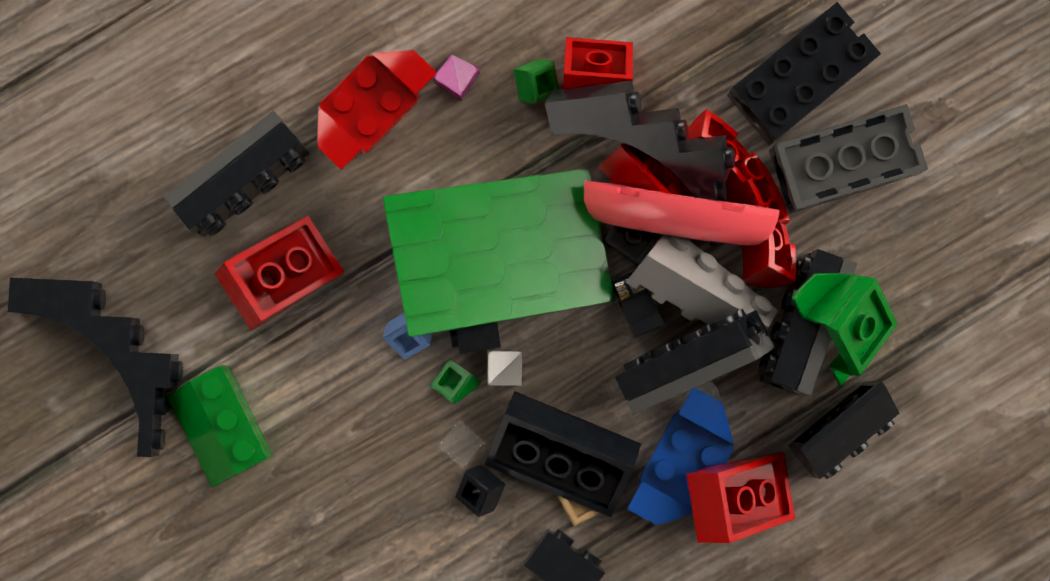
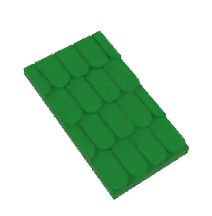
[382,169,615,337]

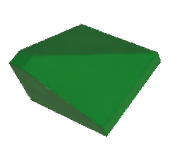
[430,358,482,404]

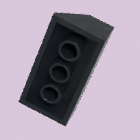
[484,391,641,517]

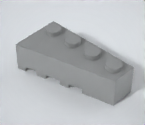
[626,235,778,329]

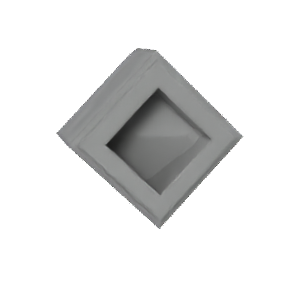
[487,351,522,386]

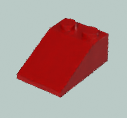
[214,216,344,331]
[686,452,795,543]

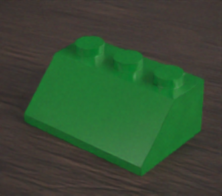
[167,365,274,488]

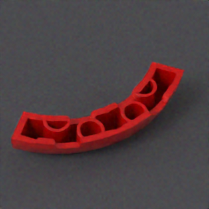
[688,109,796,288]

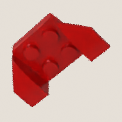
[318,50,437,170]

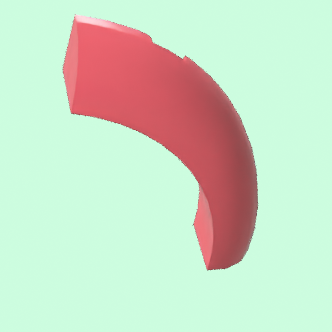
[584,180,780,246]

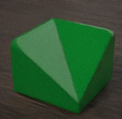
[513,59,559,104]

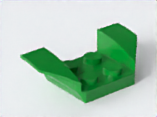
[792,273,898,386]

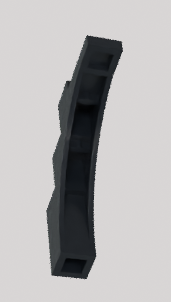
[545,80,735,246]
[8,278,183,457]

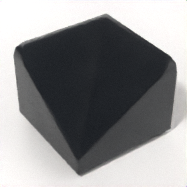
[455,465,506,517]

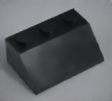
[787,381,900,479]

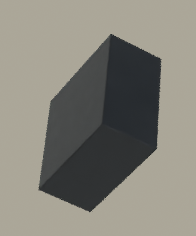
[604,226,660,266]

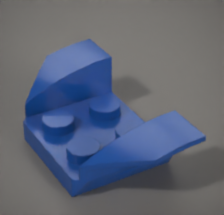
[627,388,734,525]

